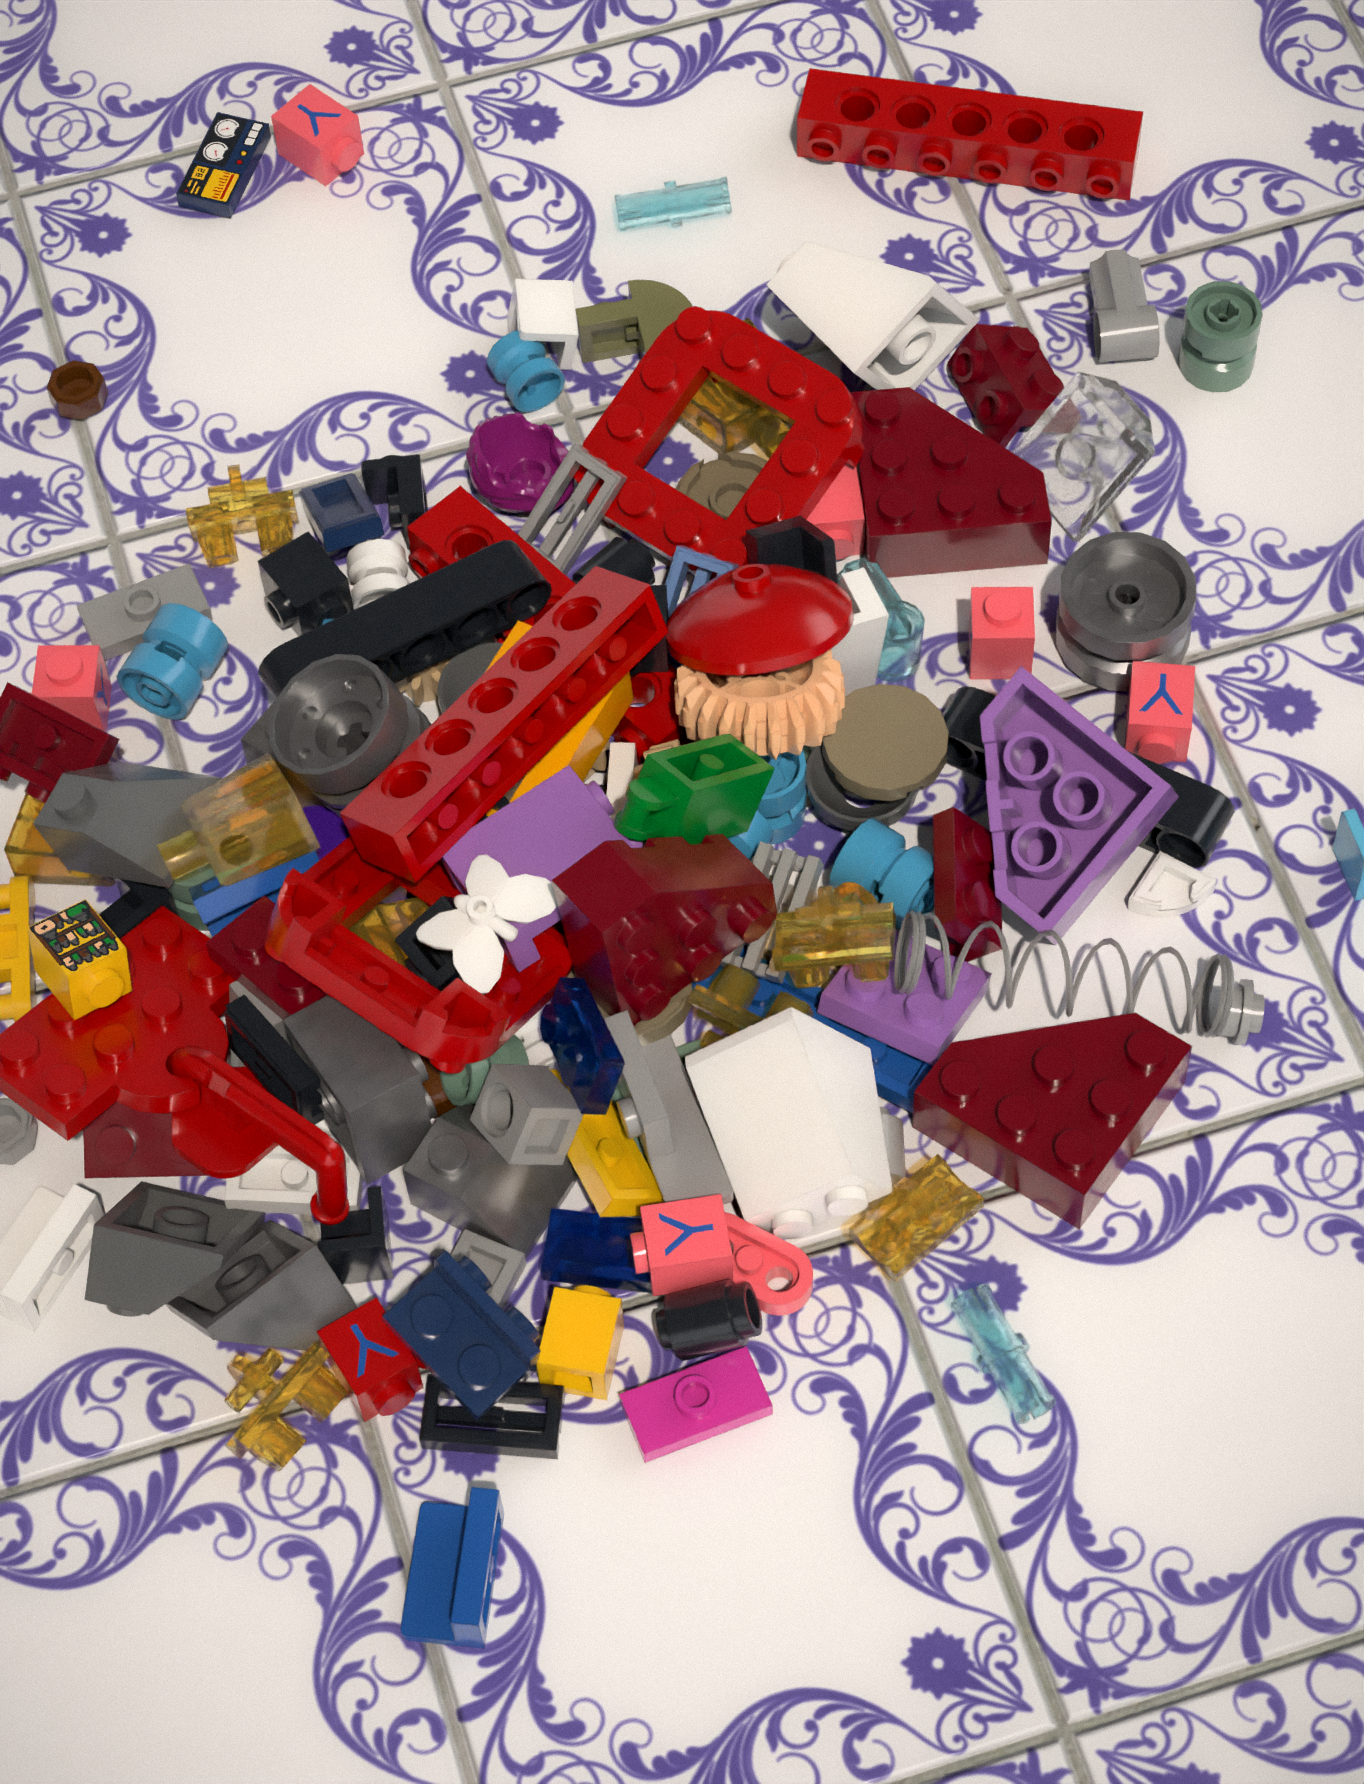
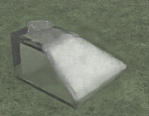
[1012,371,1155,542]

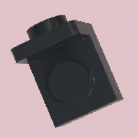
[361,454,428,550]

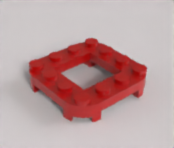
[574,306,865,581]
[264,836,573,1074]

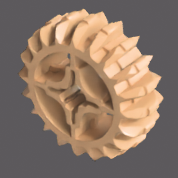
[674,649,845,760]

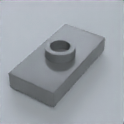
[76,563,213,661]

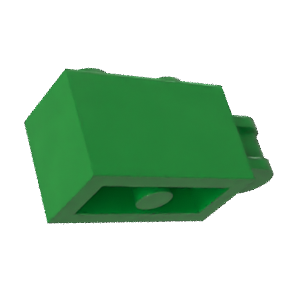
[613,734,775,845]

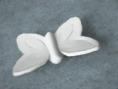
[416,854,558,994]

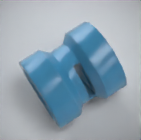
[487,330,565,412]

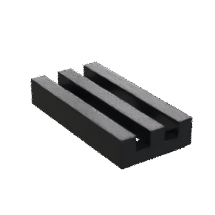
[224,994,324,1125]
[419,1376,565,1459]

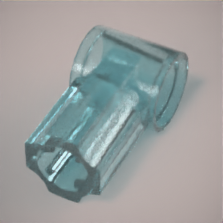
[837,557,925,682]

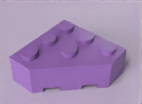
[980,666,1179,945]

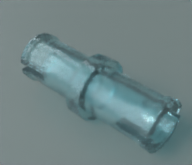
[615,176,732,231]
[950,1284,1056,1424]

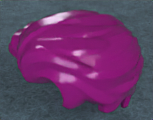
[466,412,574,513]

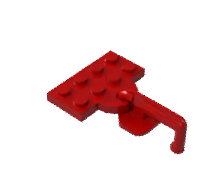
[0,906,350,1225]

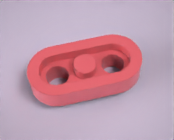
[725,1212,813,1316]

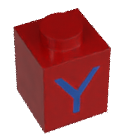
[316,1297,424,1422]

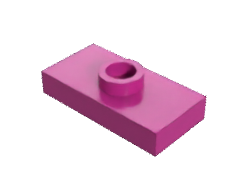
[619,1346,773,1463]

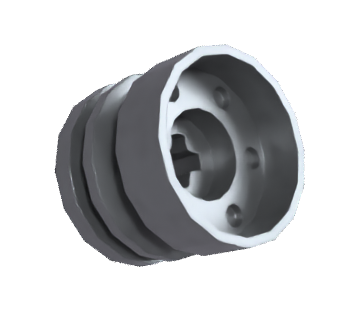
[268,654,431,818]

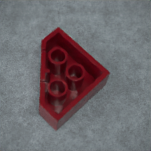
[850,387,1052,579]
[552,834,778,1026]
[912,1013,1192,1230]

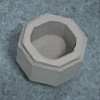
[0,1098,37,1165]

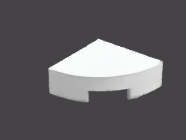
[1128,851,1216,917]

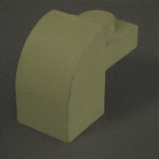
[575,279,692,363]

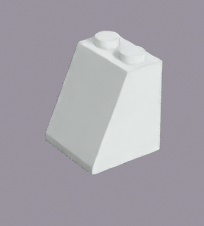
[766,241,979,390]
[685,1007,893,1239]

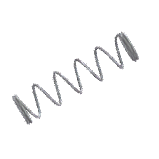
[894,910,1234,1038]

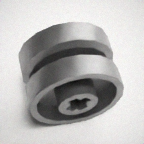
[1056,532,1196,691]

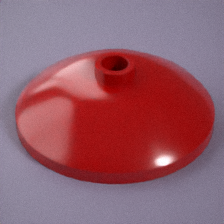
[665,564,854,675]

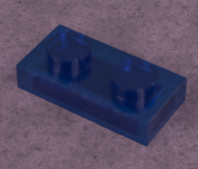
[540,977,625,1115]
[541,1208,667,1295]

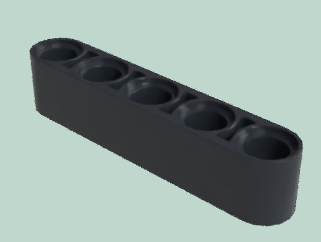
[258,540,552,700]
[943,686,1235,868]

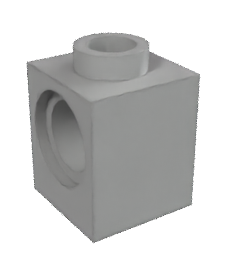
[469,1063,586,1165]

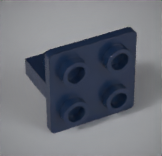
[382,1250,541,1421]

